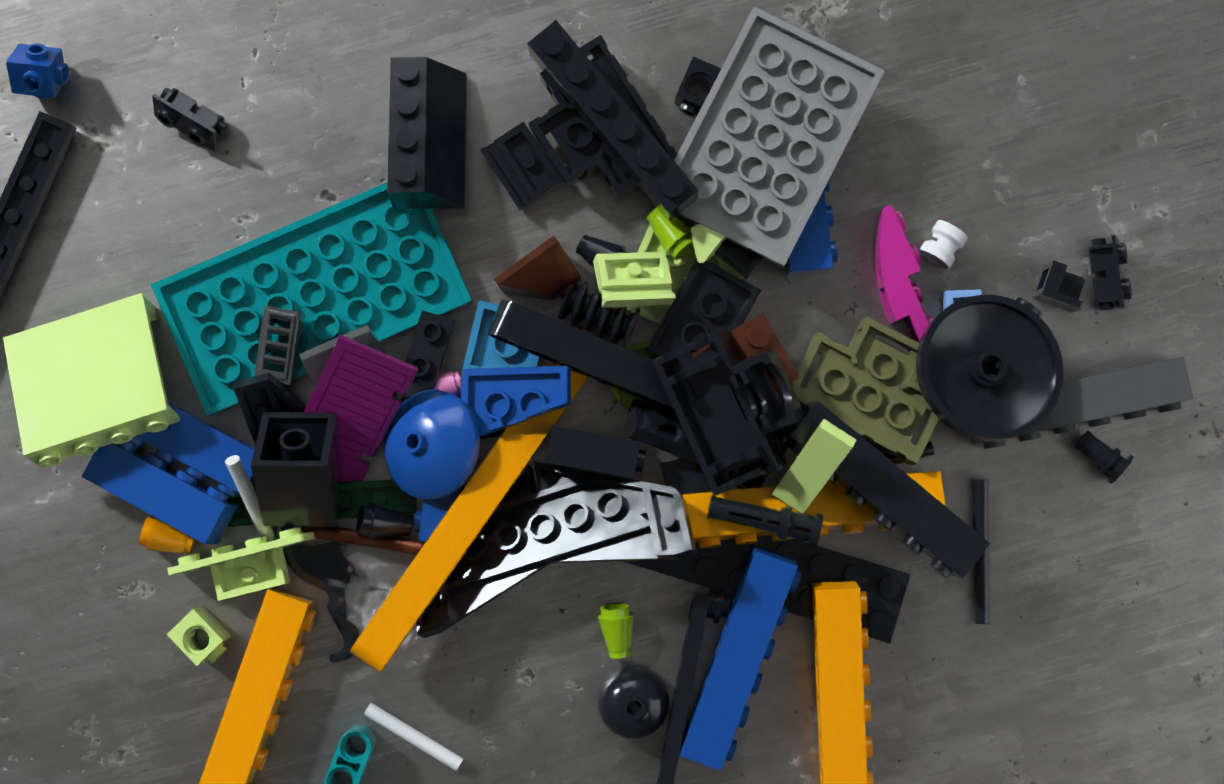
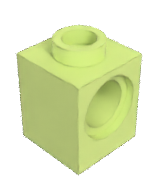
[166,606,232,666]

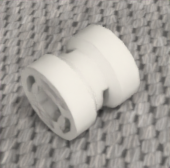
[919,220,968,270]

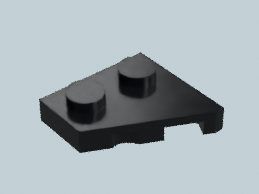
[233,372,306,445]

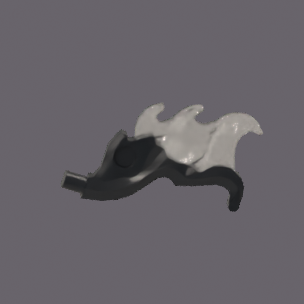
[280,526,394,663]

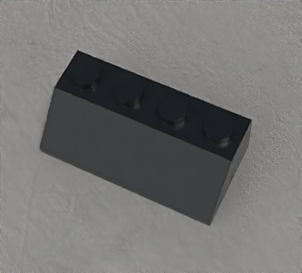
[387,57,467,209]

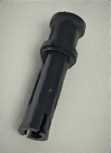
[707,495,823,547]

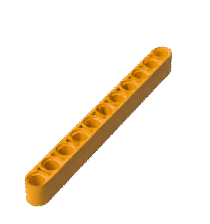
[350,325,595,673]

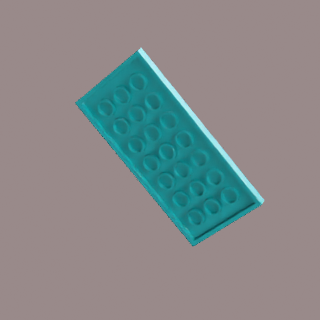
[151,182,473,417]

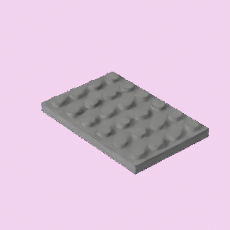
[674,6,885,268]

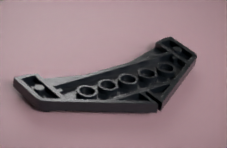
[416,461,697,638]

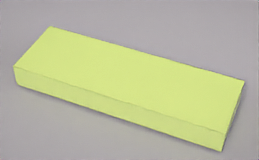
[772,419,856,514]

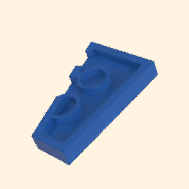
[461,366,571,437]

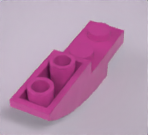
[874,205,933,343]

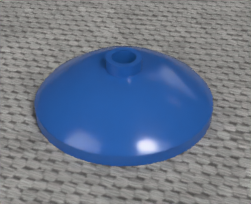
[384,390,480,500]

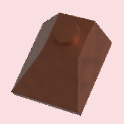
[494,236,581,301]

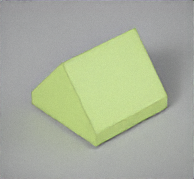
[690,224,726,263]

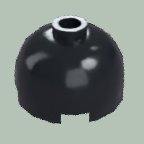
[598,665,669,739]

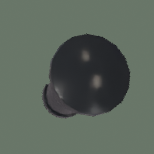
[1074,430,1134,484]

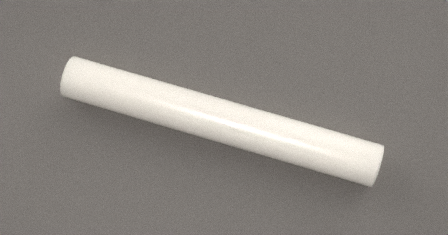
[225,455,277,542]
[364,702,464,771]

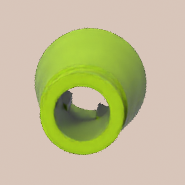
[647,208,694,260]
[598,603,634,659]

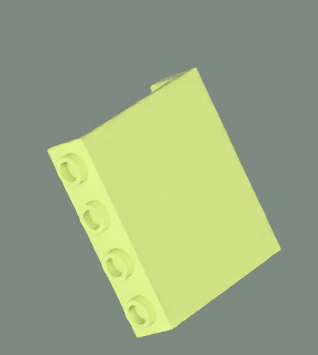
[3,293,180,467]

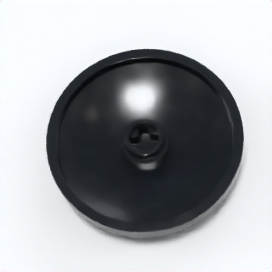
[916,295,1064,441]

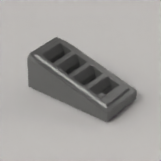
[255,306,305,385]

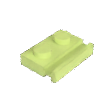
[593,252,676,308]

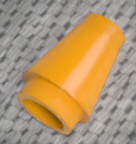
[138,516,195,555]

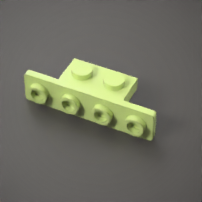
[167,527,315,601]

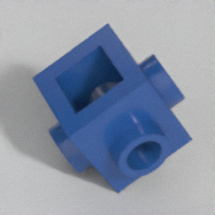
[6,43,69,99]

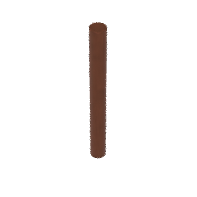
[299,526,426,555]

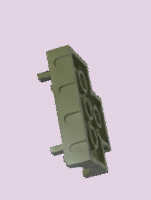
[782,317,939,466]

